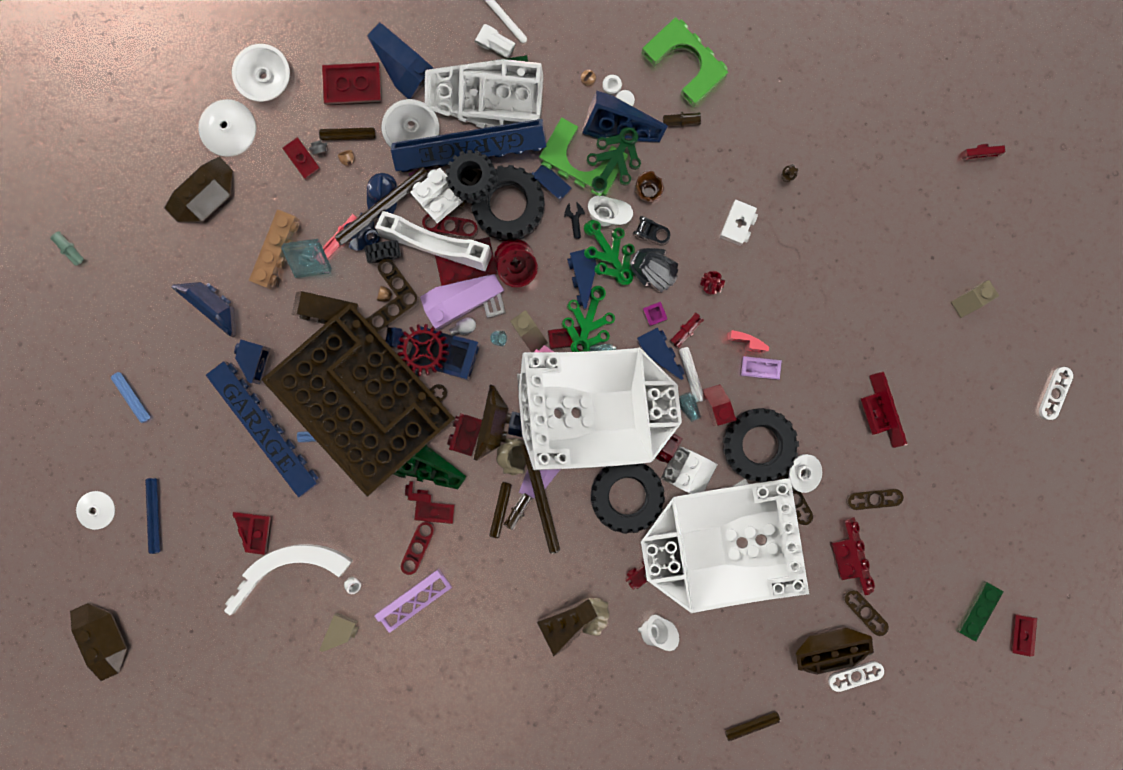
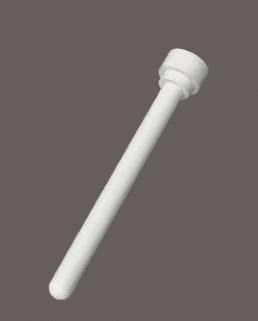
[485,0,527,43]

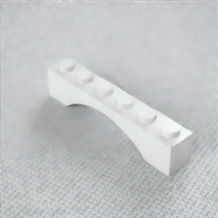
[375,211,492,271]

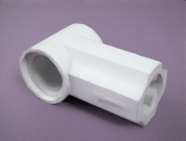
[475,24,515,58]

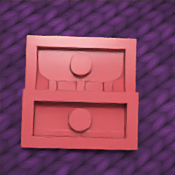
[727,330,769,353]

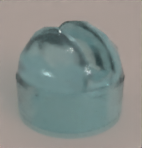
[490,330,507,346]

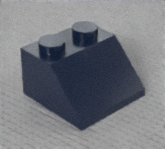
[234,339,271,385]

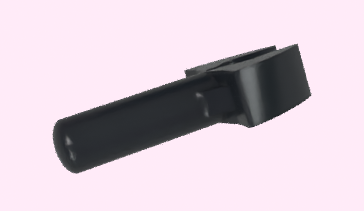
[564,202,585,239]

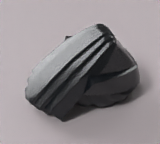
[630,248,678,293]

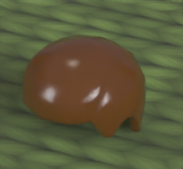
[635,171,664,202]

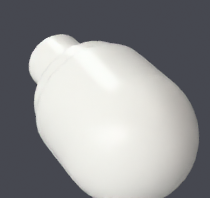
[449,317,476,336]

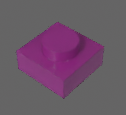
[643,301,668,327]

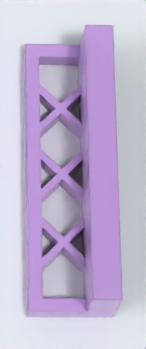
[375,569,452,633]

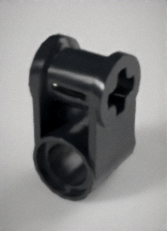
[633,216,671,246]

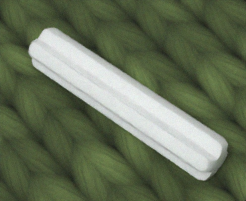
[679,347,705,403]

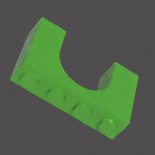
[641,17,728,107]
[539,117,628,197]

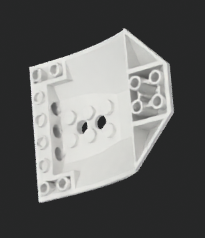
[519,347,682,470]
[641,478,809,613]

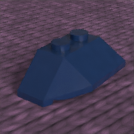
[171,282,236,338]

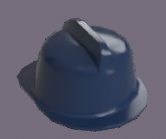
[367,173,397,218]

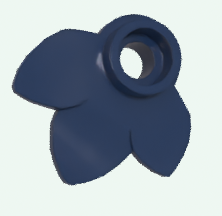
[344,212,380,251]

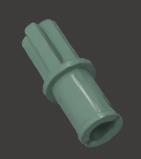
[50,231,84,266]

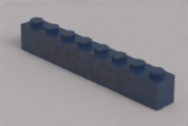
[390,119,547,172]
[206,361,320,498]

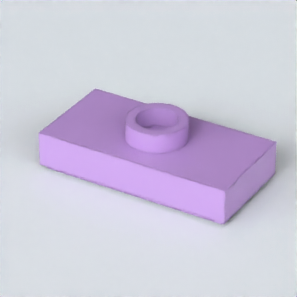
[741,356,782,380]

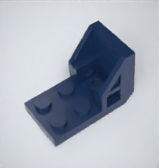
[408,326,480,381]

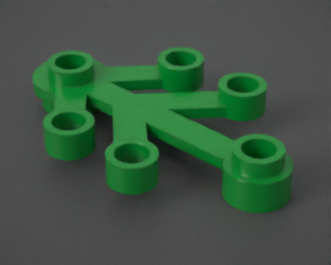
[584,220,635,285]
[561,286,615,352]

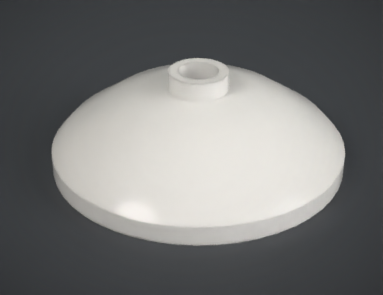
[232,44,290,102]
[199,99,256,157]
[382,99,439,147]

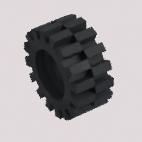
[364,240,401,264]

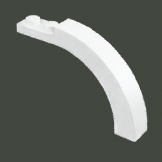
[224,544,353,615]

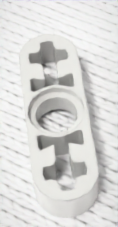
[1039,367,1073,420]
[828,661,884,692]

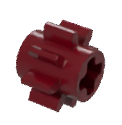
[700,271,725,295]

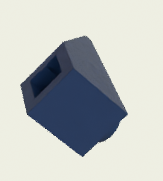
[567,249,597,310]
[636,327,685,381]

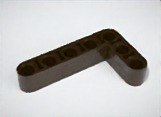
[366,259,419,334]

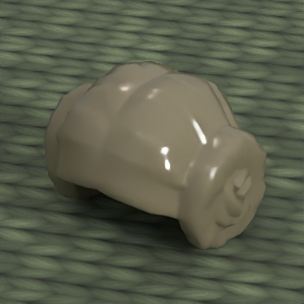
[496,438,526,475]
[582,598,610,636]

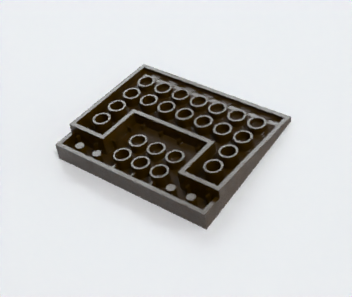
[261,303,455,497]

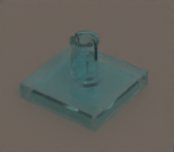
[281,239,332,278]

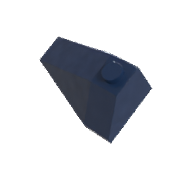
[367,22,434,99]
[582,90,667,142]

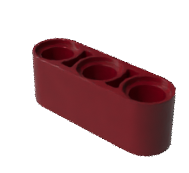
[422,214,478,239]
[400,521,435,575]

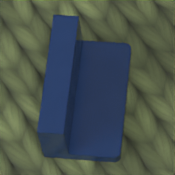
[531,165,572,203]

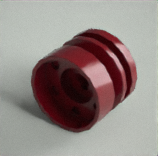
[494,239,538,287]

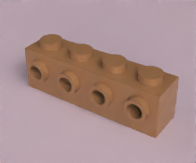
[249,209,299,290]

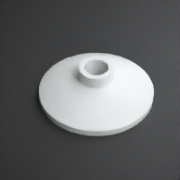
[788,454,822,493]
[76,491,115,530]

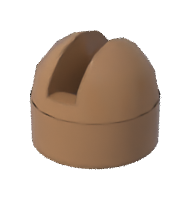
[581,70,596,86]
[338,150,354,166]
[377,286,392,302]

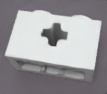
[719,200,758,246]

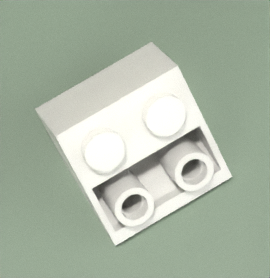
[661,445,718,494]

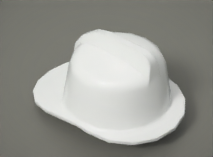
[588,196,633,227]
[638,615,679,651]

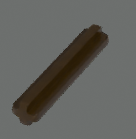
[319,127,376,140]
[489,482,512,538]
[725,712,781,741]

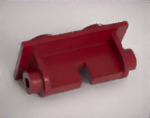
[625,560,648,590]

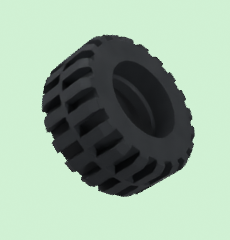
[471,165,545,240]
[723,408,799,482]
[591,463,665,534]

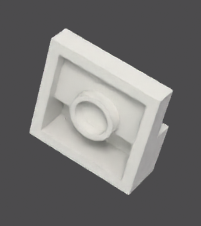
[410,168,463,223]

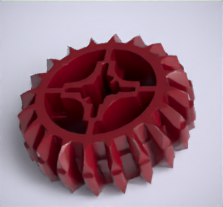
[397,324,449,376]

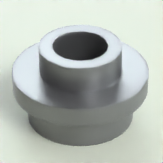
[308,140,327,155]

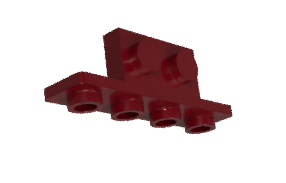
[861,371,907,448]
[832,517,875,596]

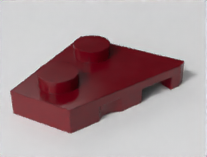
[232,512,271,555]

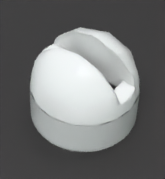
[344,577,361,594]

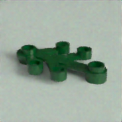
[586,127,641,193]

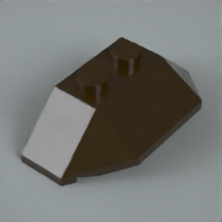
[164,156,233,222]
[473,385,512,461]
[70,603,127,681]
[795,628,874,675]

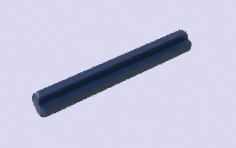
[145,478,160,554]

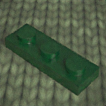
[957,581,1004,642]

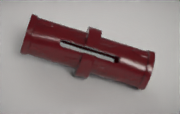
[669,312,704,349]

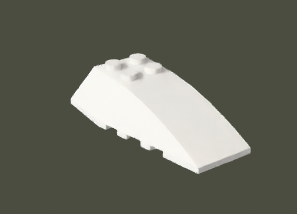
[425,59,543,128]

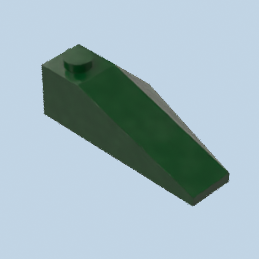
[393,445,466,490]

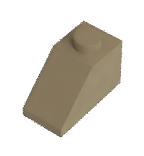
[951,280,999,318]
[510,310,548,352]
[319,613,359,652]

